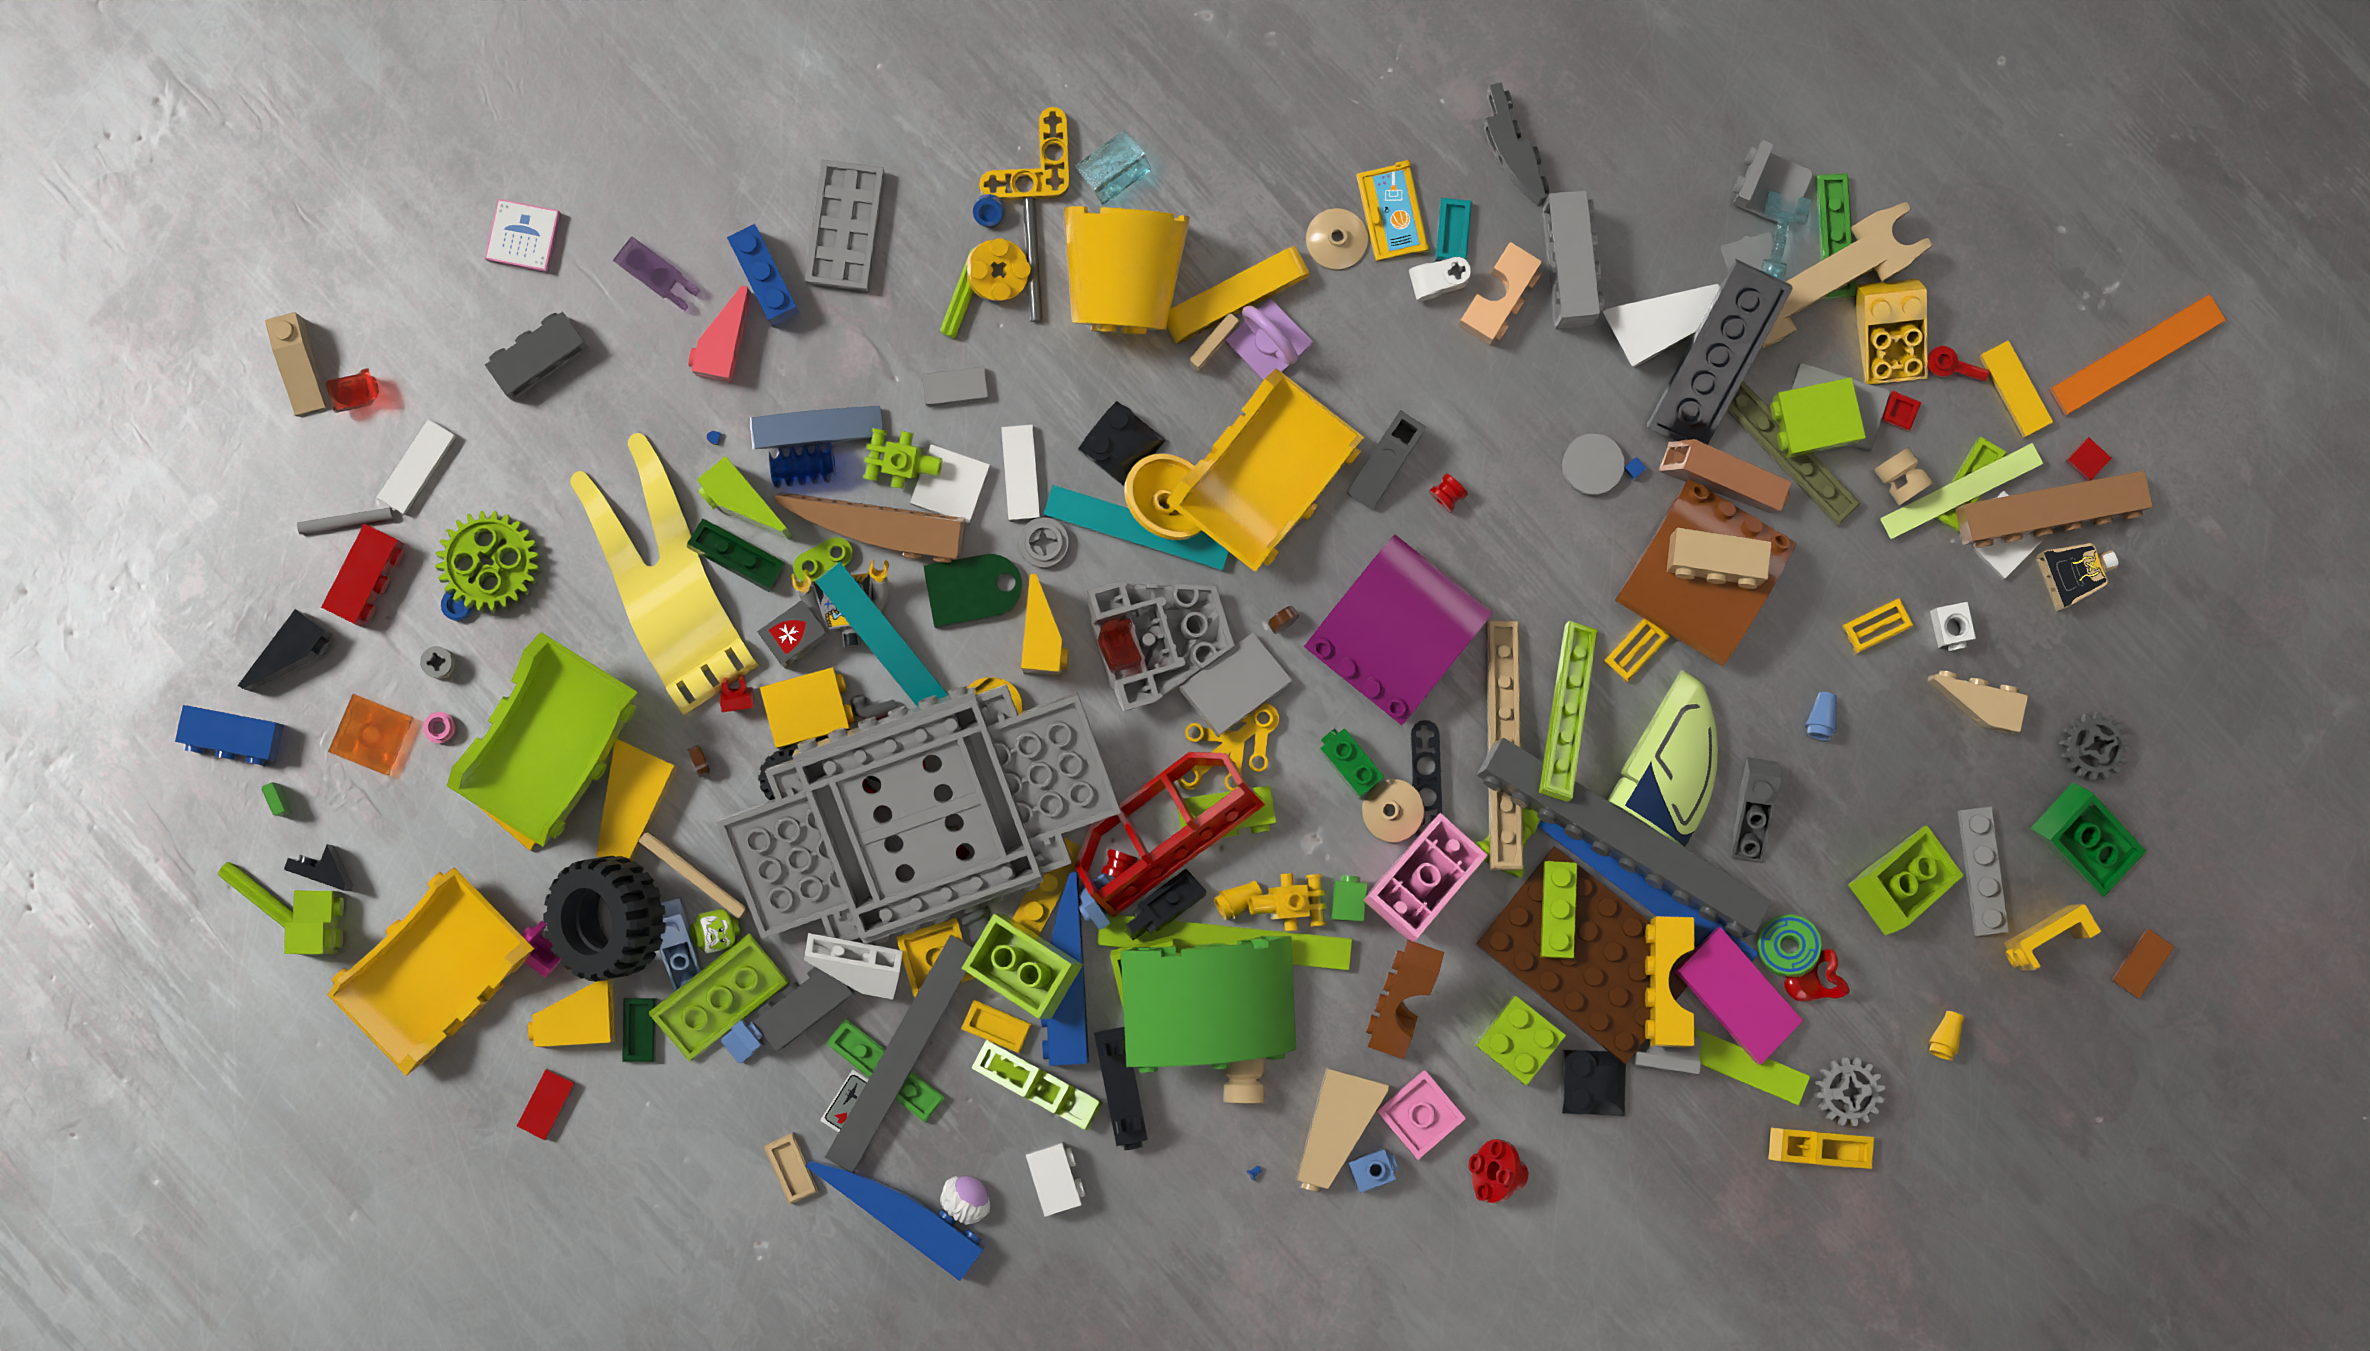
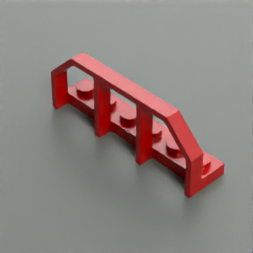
[1075,752,1265,917]

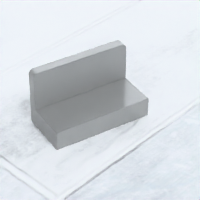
[1633,1037,1702,1076]

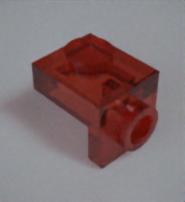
[325,368,379,413]
[1097,619,1142,673]

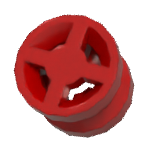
[1428,473,1468,513]
[1101,848,1138,878]

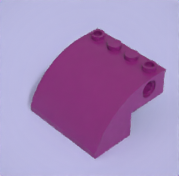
[1303,534,1493,726]

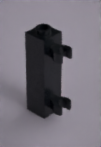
[1094,1027,1148,1151]

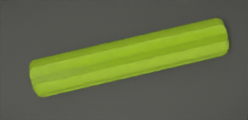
[940,248,974,338]
[218,862,293,928]

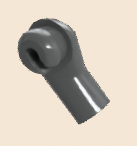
[850,694,897,720]

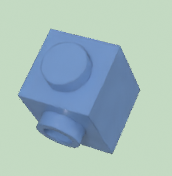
[1347,1148,1399,1193]

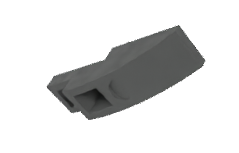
[1483,82,1549,206]

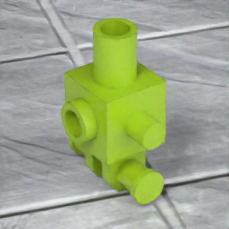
[863,428,943,489]

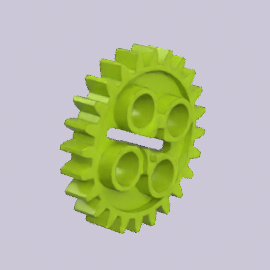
[435,510,540,613]

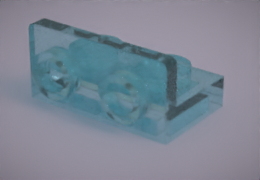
[1074,130,1152,205]

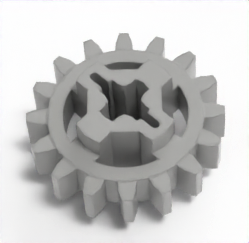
[1814,1057,1885,1126]

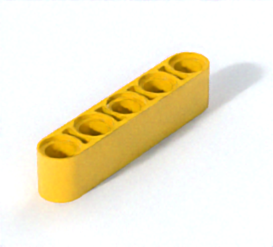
[1166,246,1310,344]

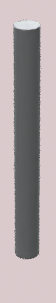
[1023,197,1043,322]

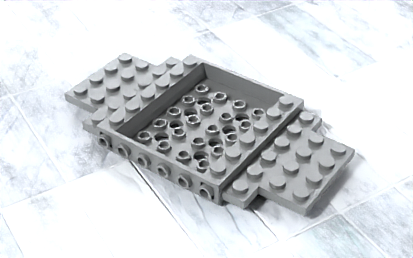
[716,684,1121,945]

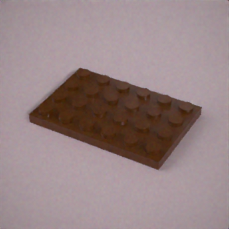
[1475,846,1690,1065]

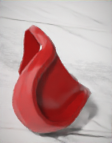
[1784,949,1850,1002]

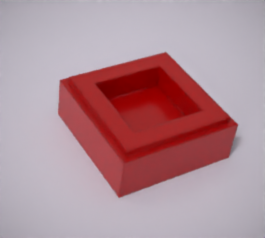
[1881,391,1922,432]
[2066,437,2112,481]

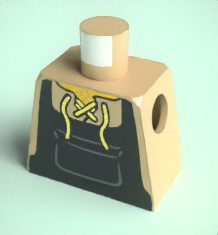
[2036,543,2119,611]

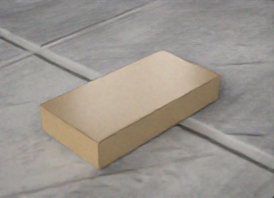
[1190,313,1239,372]
[763,1132,819,1204]

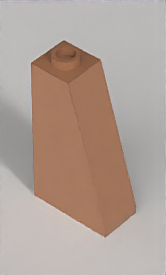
[1659,439,1791,512]

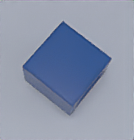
[1624,457,1647,480]

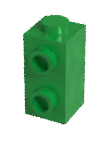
[1319,728,1384,799]

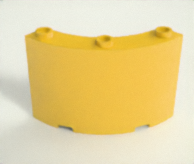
[1166,368,1365,572]
[327,867,534,1076]

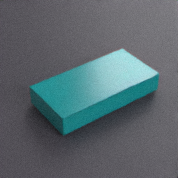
[1435,198,1472,261]

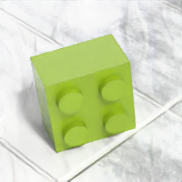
[1473,995,1566,1086]

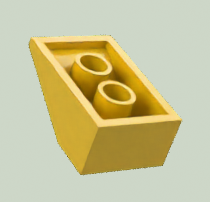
[1021,573,1069,677]

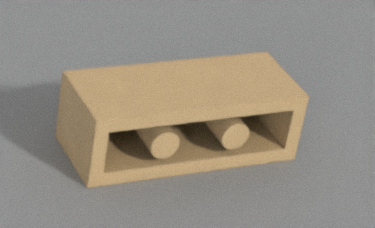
[1666,528,1771,589]

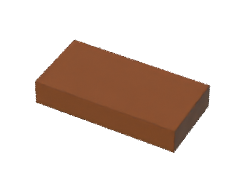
[2111,929,2175,999]

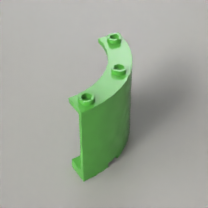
[1121,936,1296,1073]

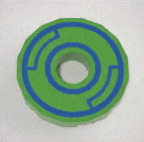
[1758,914,1822,978]

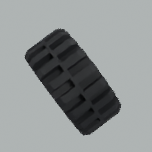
[543,856,666,982]

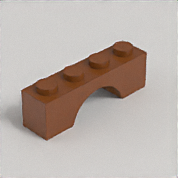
[1365,940,1444,1059]

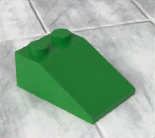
[2030,782,2146,897]

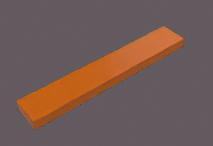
[2049,294,2226,416]

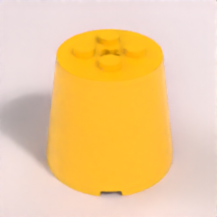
[1064,206,1190,335]

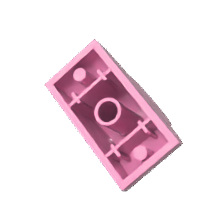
[1363,813,1487,942]

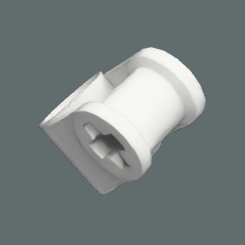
[1409,257,1471,301]

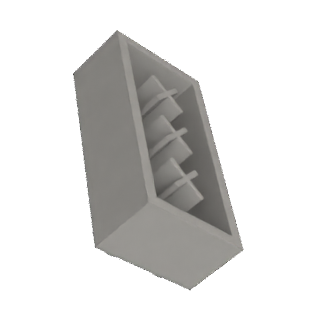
[1543,190,1604,329]

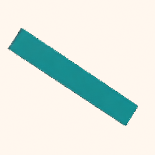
[1043,485,1229,571]
[815,561,949,707]

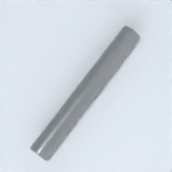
[297,507,394,535]

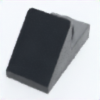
[284,844,353,891]

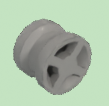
[420,646,457,679]

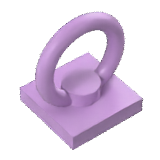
[1225,298,1313,381]

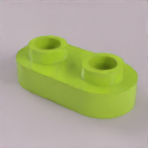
[793,537,853,584]

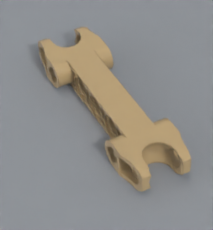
[1760,202,1933,349]

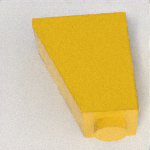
[528,979,615,1047]

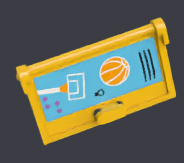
[1356,160,1430,261]

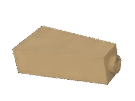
[1296,1068,1389,1193]

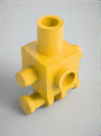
[1248,873,1327,931]

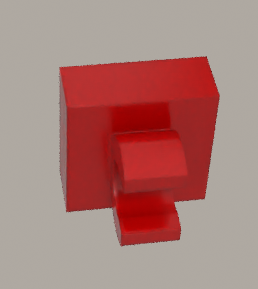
[719,676,755,713]

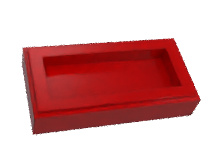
[517,1069,575,1141]

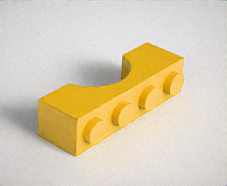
[1645,916,1694,1048]

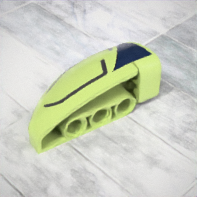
[1607,670,1718,848]

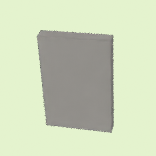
[1791,363,1890,451]
[1179,633,1292,737]

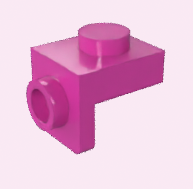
[521,921,561,978]

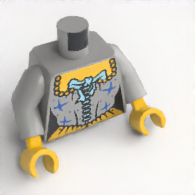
[791,560,889,648]

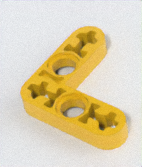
[979,107,1070,201]

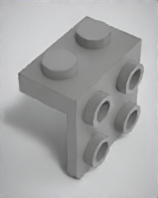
[1732,139,1813,227]

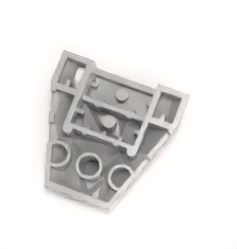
[1086,581,1234,712]

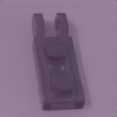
[613,236,700,312]

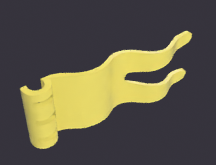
[570,433,759,716]

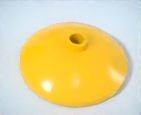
[1124,454,1202,540]

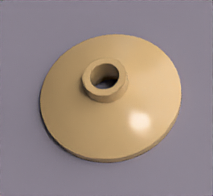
[1306,208,1368,270]
[1363,779,1425,842]

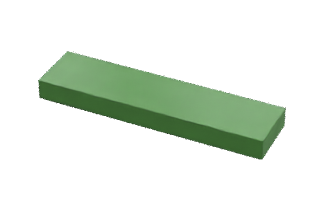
[1815,173,1856,299]
[826,1018,945,1123]

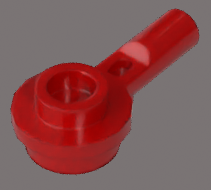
[1927,346,1989,382]

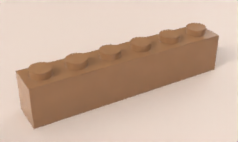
[1955,470,2153,549]

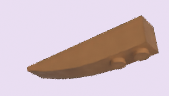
[774,492,965,563]

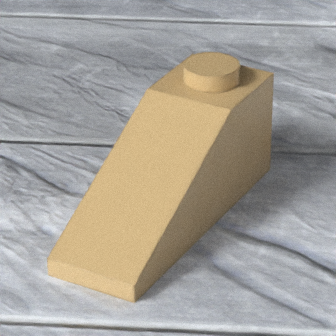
[265,312,327,416]

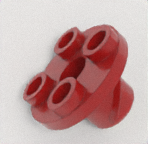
[1468,1139,1529,1204]

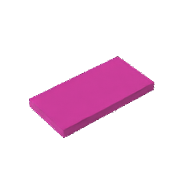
[1674,927,1803,1064]

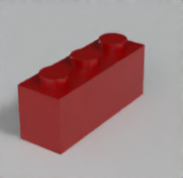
[321,523,404,627]

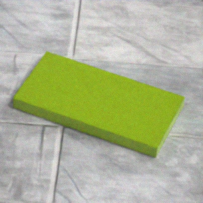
[649,933,790,1062]

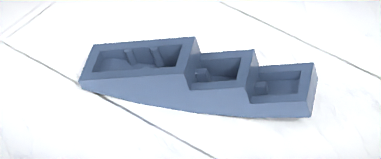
[750,406,883,449]

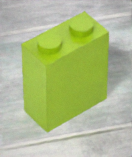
[1770,377,1866,458]

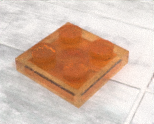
[328,694,413,776]

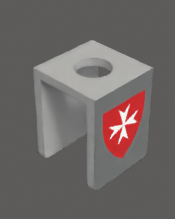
[757,601,829,669]

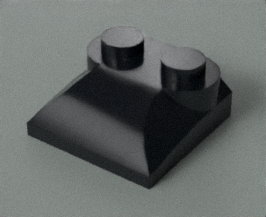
[1078,401,1166,487]
[1561,1049,1626,1116]

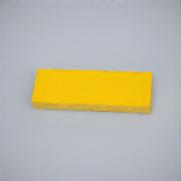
[1979,340,2053,438]

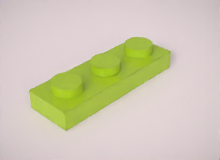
[1540,861,1577,959]

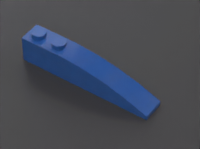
[1041,872,1090,1066]
[806,1160,985,1281]

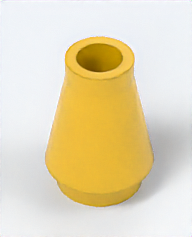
[1214,880,1263,920]
[1928,1011,1965,1061]

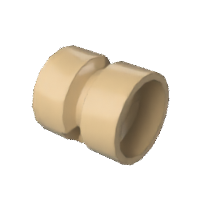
[1874,447,1933,505]
[1223,1058,1265,1103]

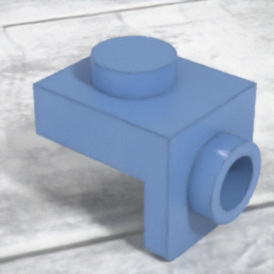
[1078,874,1110,930]
[721,1020,765,1063]

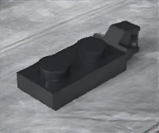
[1125,869,1207,941]

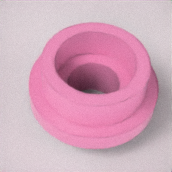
[423,712,456,743]

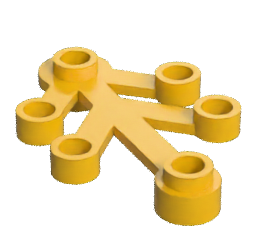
[1177,703,1279,791]

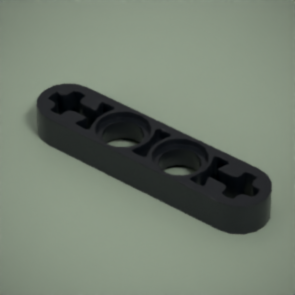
[1410,720,1442,838]

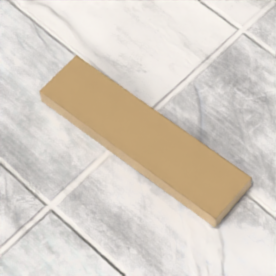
[638,832,749,919]

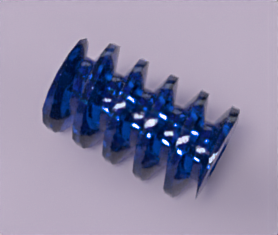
[769,442,836,488]

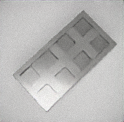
[805,159,884,291]

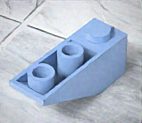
[659,897,703,992]

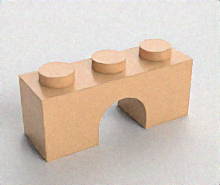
[1458,242,1542,345]

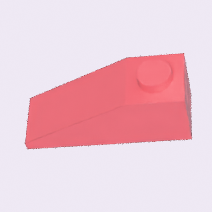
[688,285,751,383]

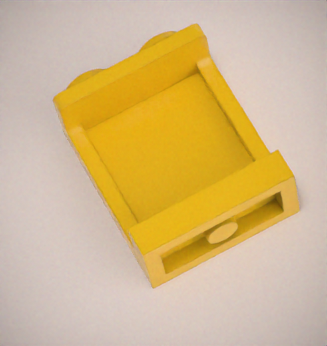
[760,667,855,750]
[2004,904,2101,971]

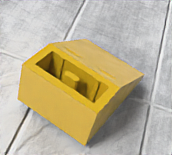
[1856,278,1928,384]

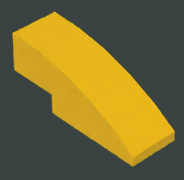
[1769,1127,1874,1169]

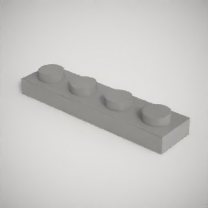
[1958,807,2009,936]

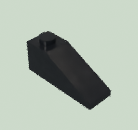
[238,609,333,692]

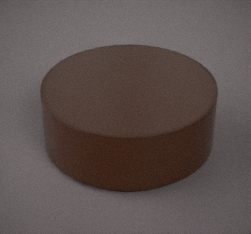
[1268,606,1300,634]
[687,745,711,778]

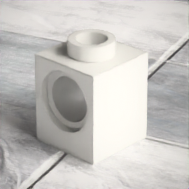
[1930,602,1976,651]

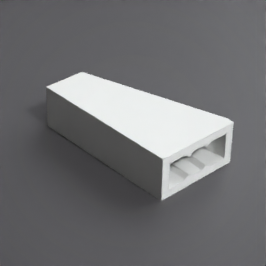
[1603,284,1720,368]

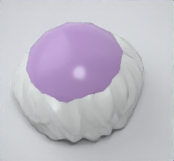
[940,1176,990,1225]

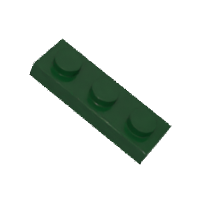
[687,518,785,592]

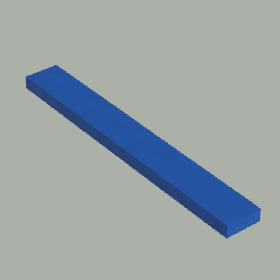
[1537,820,1759,962]

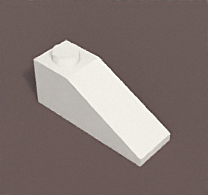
[804,933,903,999]

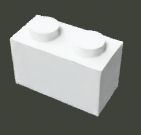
[1026,1142,1086,1216]

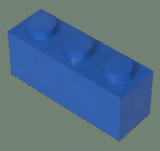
[727,224,800,327]
[175,705,284,766]

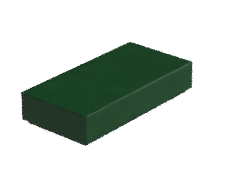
[622,998,657,1062]

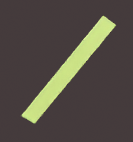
[1880,443,2043,539]

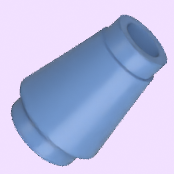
[1805,692,1837,741]

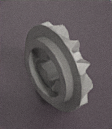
[1018,517,1069,568]

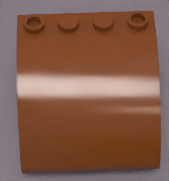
[1615,478,1797,666]

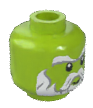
[690,909,740,953]

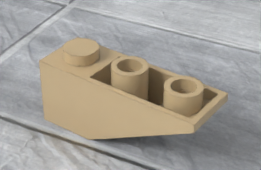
[1928,671,2028,735]

